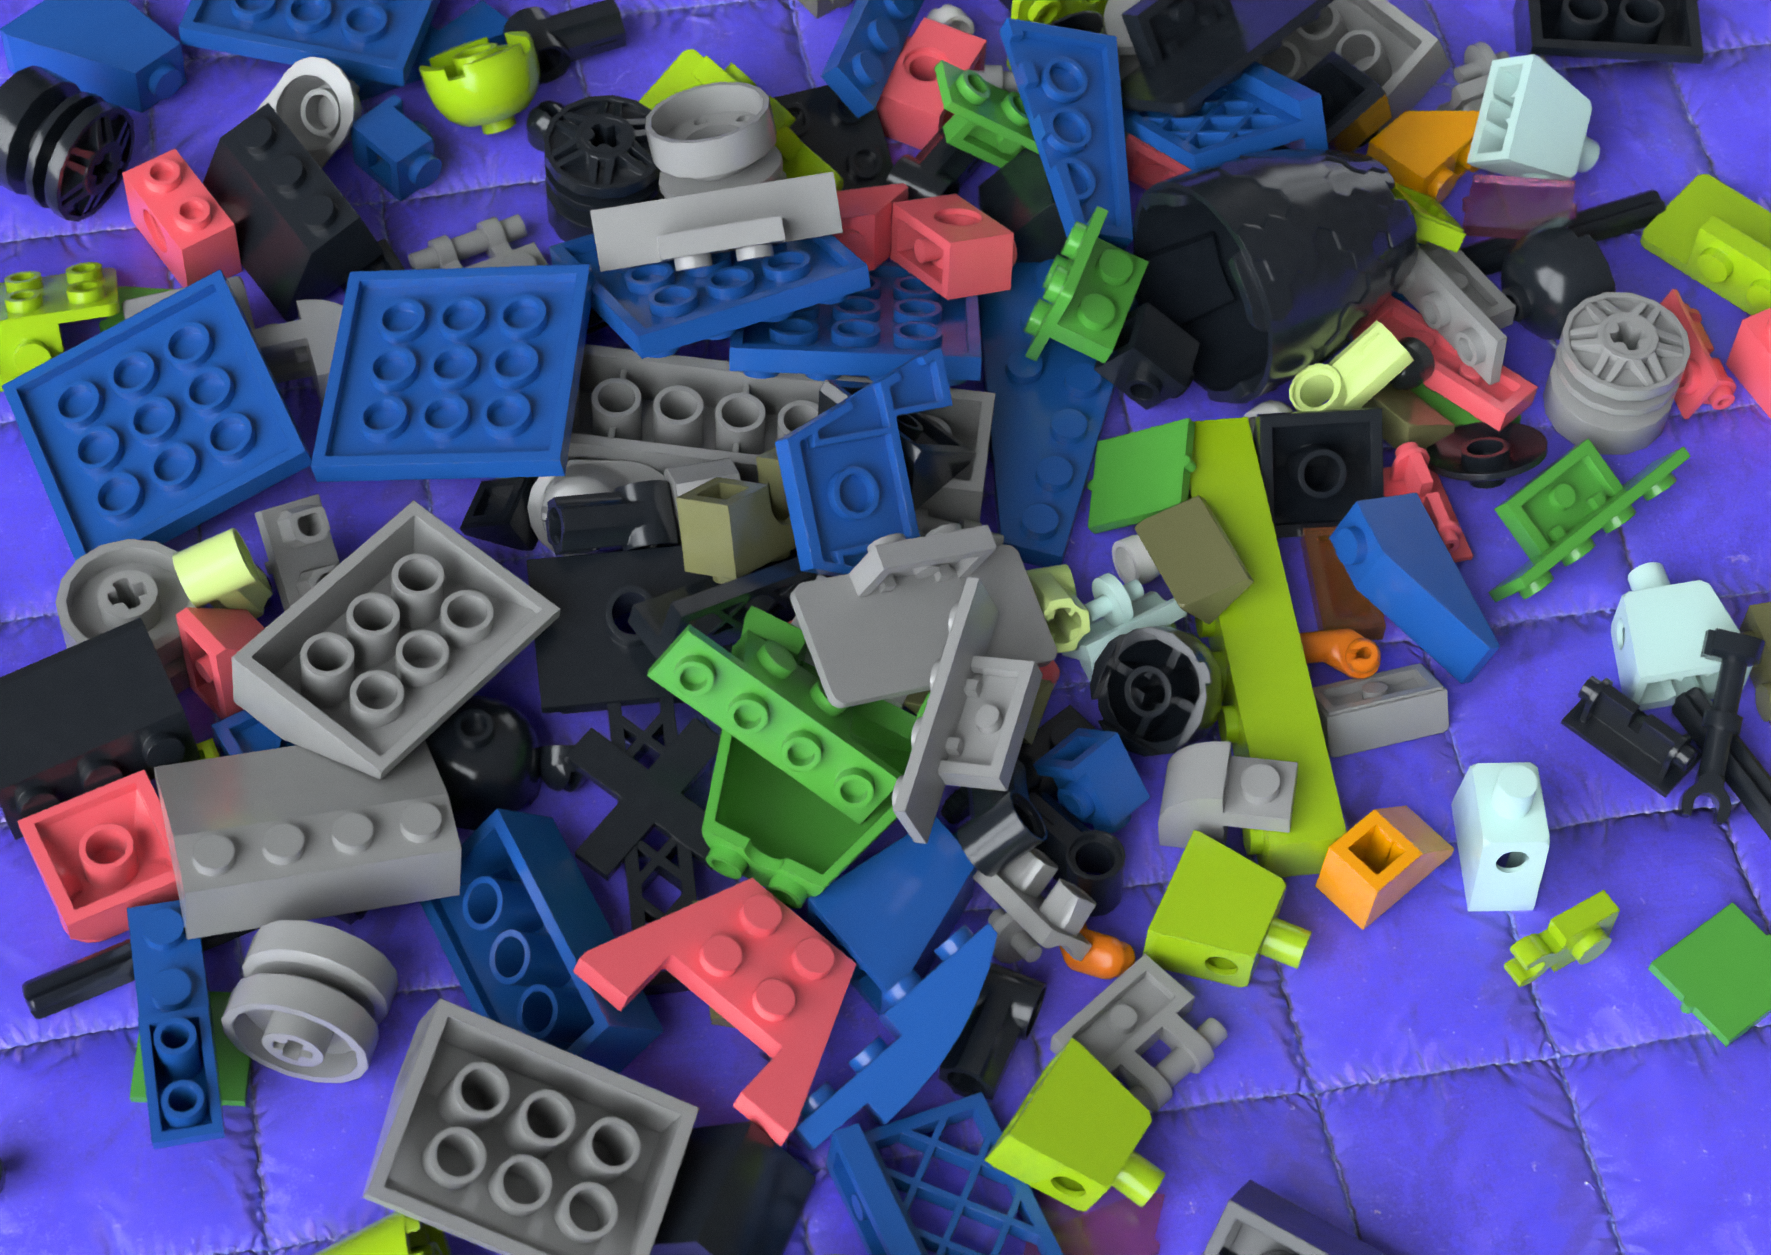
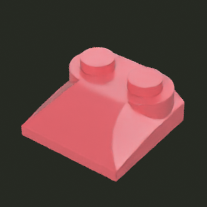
[17,770,179,943]

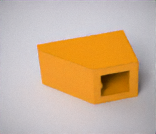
[1366,111,1480,203]
[1315,805,1454,930]

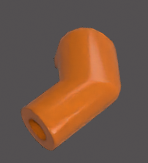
[1299,628,1381,679]
[1059,922,1136,979]

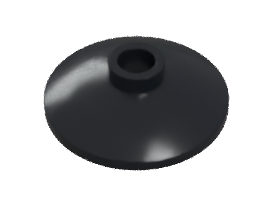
[1425,422,1548,489]

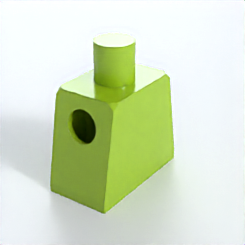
[1143,830,1312,988]
[985,1038,1166,1211]

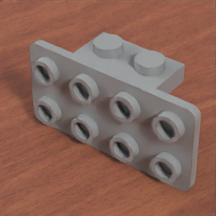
[790,523,1057,708]

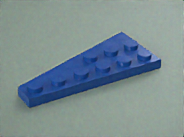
[978,259,1138,567]

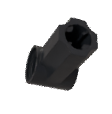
[503,0,626,84]
[885,127,984,200]
[545,480,679,555]
[957,759,1048,877]
[1028,791,1126,917]
[938,962,1047,1100]

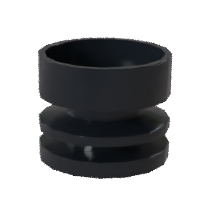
[0,65,135,222]
[543,95,665,242]

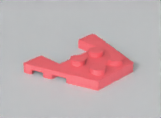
[573,878,856,1146]

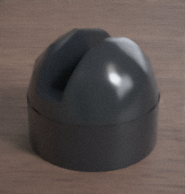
[526,100,565,152]
[1390,337,1435,390]
[539,745,588,792]

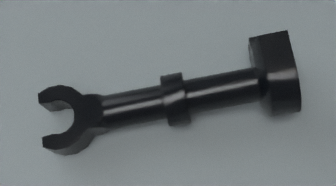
[1678,628,1766,825]

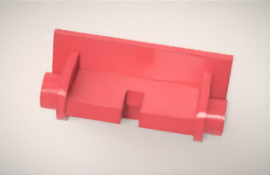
[1660,289,1736,419]
[1383,442,1473,563]

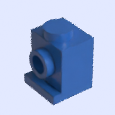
[350,94,442,202]
[1033,728,1150,834]

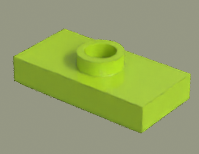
[1391,182,1466,253]

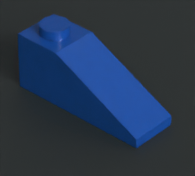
[1329,493,1500,684]

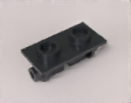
[1561,676,1702,798]

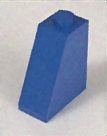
[0,0,187,113]
[807,817,976,1016]

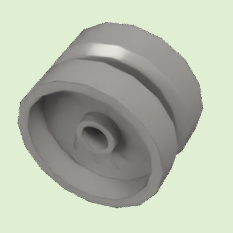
[55,539,204,695]
[221,920,398,1083]

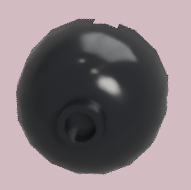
[1501,217,1616,340]
[1090,625,1224,757]
[425,695,542,830]

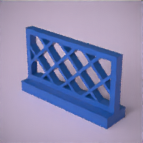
[1123,61,1328,170]
[826,1092,1064,1255]

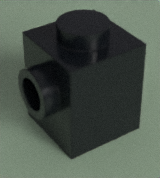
[1094,302,1200,410]

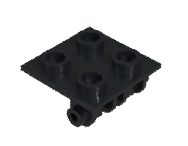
[773,85,894,191]

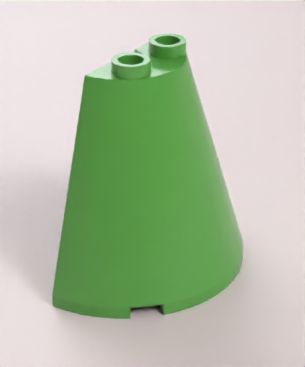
[702,605,930,909]

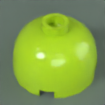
[419,31,540,134]

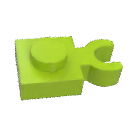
[1503,890,1620,987]

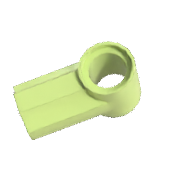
[1289,320,1414,412]
[172,528,273,619]
[1026,564,1090,653]

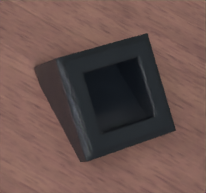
[460,477,539,551]

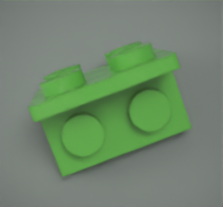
[1024,205,1148,364]

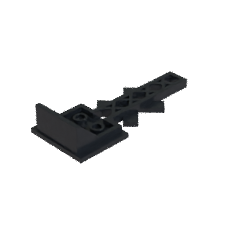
[527,546,733,995]

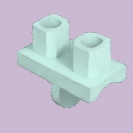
[1062,573,1187,682]

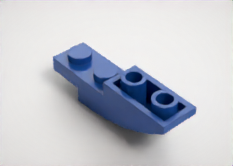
[127,900,225,1149]
[793,923,998,1151]

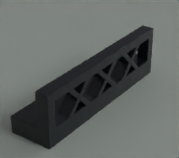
[628,548,833,660]

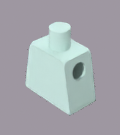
[1467,54,1600,183]
[1611,562,1753,711]
[1451,762,1550,912]

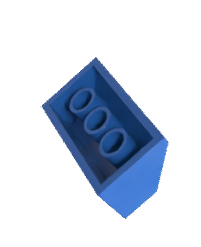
[420,808,664,1073]

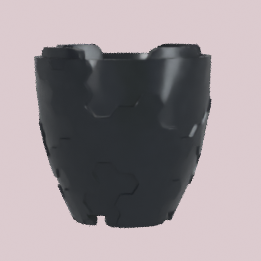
[1133,149,1419,403]

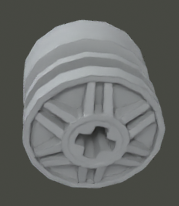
[645,82,787,199]
[1543,292,1691,455]

